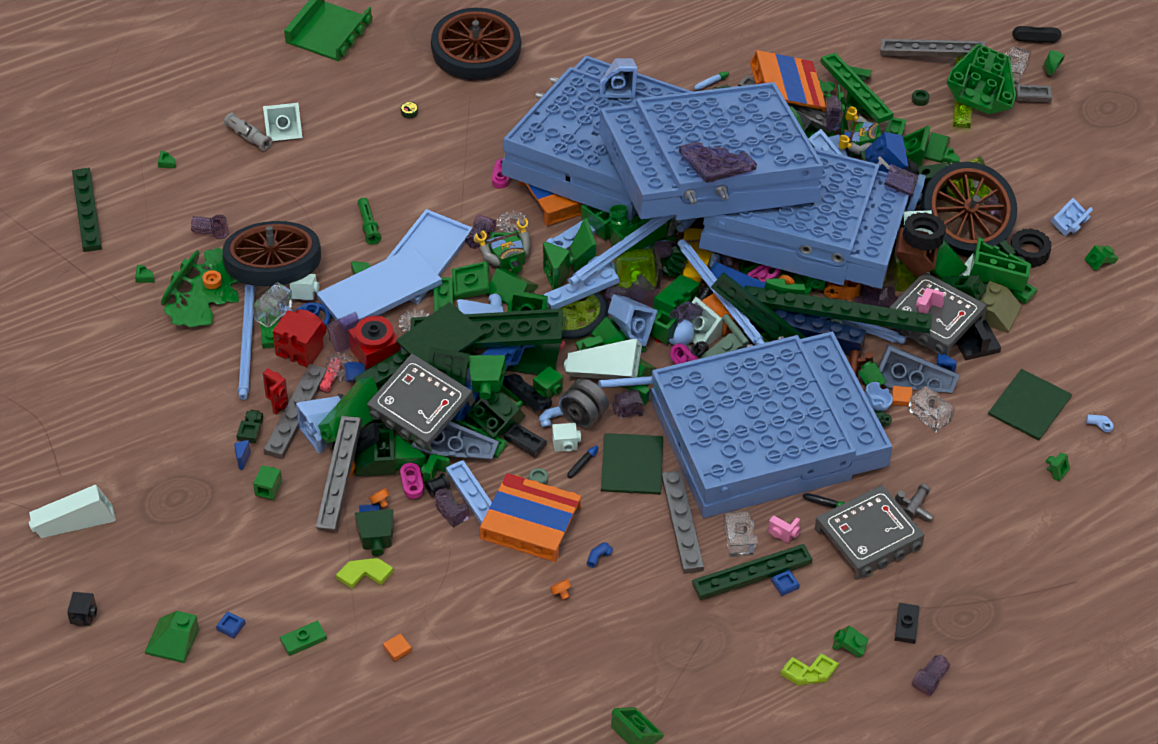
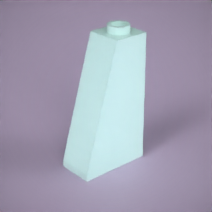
[564,339,642,379]
[29,485,116,538]

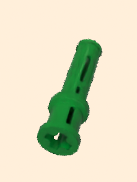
[357,197,382,245]

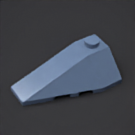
[878,344,960,393]
[412,422,499,460]

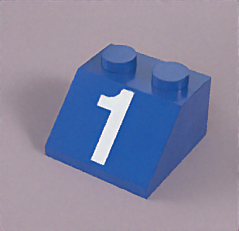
[865,132,908,175]

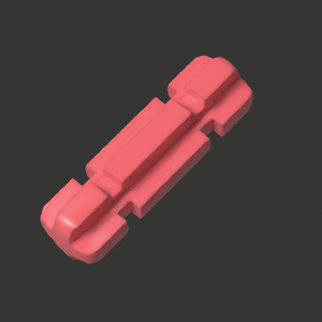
[320,359,341,392]

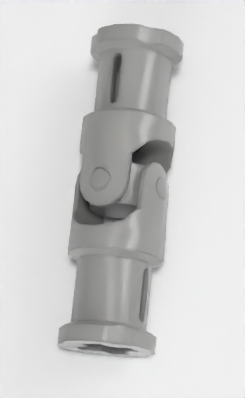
[224,113,272,151]

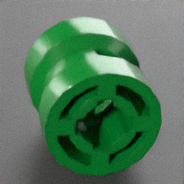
[609,204,629,229]

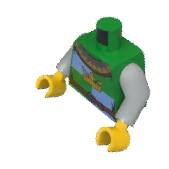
[839,107,890,157]
[474,218,530,273]

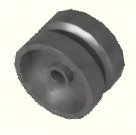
[559,378,609,429]

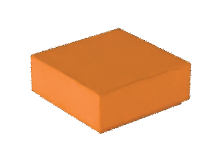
[892,386,912,406]
[383,633,412,662]

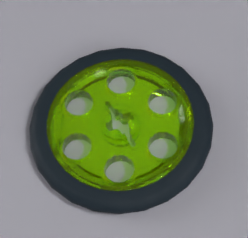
[549,292,608,339]

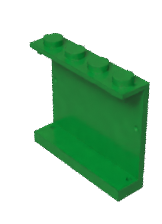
[284,0,373,62]

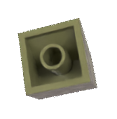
[979,281,1022,333]

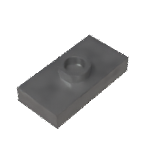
[1015,85,1052,102]

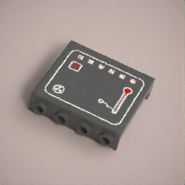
[889,273,987,356]
[367,354,475,452]
[815,485,925,580]

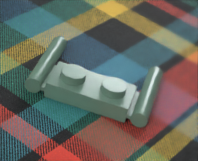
[686,314,750,359]

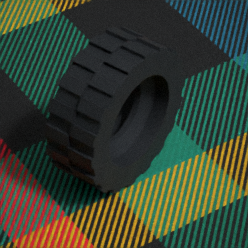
[903,212,946,251]
[1010,228,1052,268]

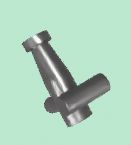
[895,484,934,522]

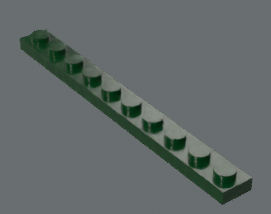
[744,285,933,334]

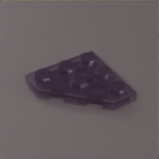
[679,142,757,183]

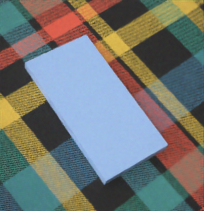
[387,209,474,305]
[317,247,442,331]

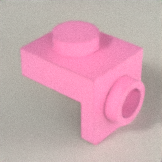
[916,288,944,314]
[768,515,801,544]

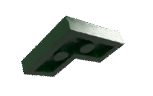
[428,348,470,386]

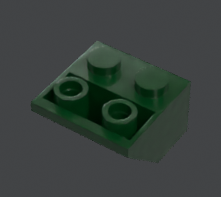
[467,391,526,439]
[355,429,396,476]

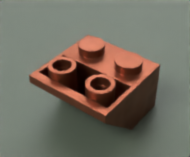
[895,228,938,277]

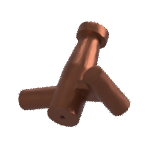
[846,350,874,377]

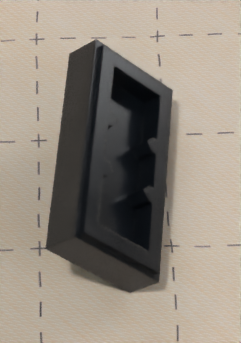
[504,422,547,457]
[894,603,919,644]

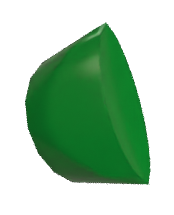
[1042,50,1065,77]

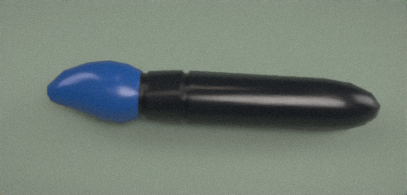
[567,445,598,478]

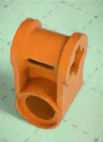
[824,279,861,300]

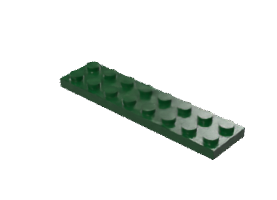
[410,309,564,349]

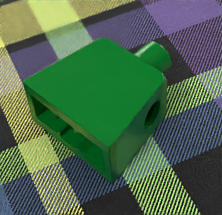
[469,355,507,399]

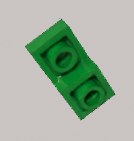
[764,278,805,294]

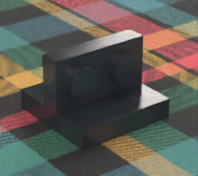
[956,318,1001,361]

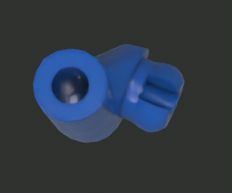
[587,542,613,568]

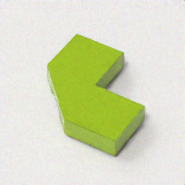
[336,558,394,589]
[780,653,839,685]

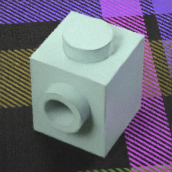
[289,274,319,301]
[552,423,581,452]

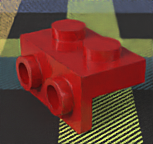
[263,368,288,415]

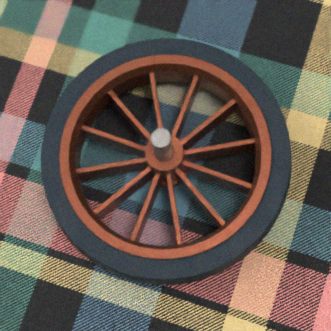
[431,7,521,80]
[920,162,1017,256]
[223,221,321,286]

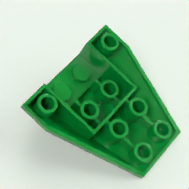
[946,44,1016,114]

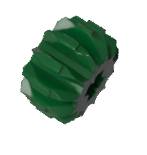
[658,246,688,278]

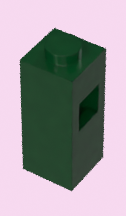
[941,275,987,300]

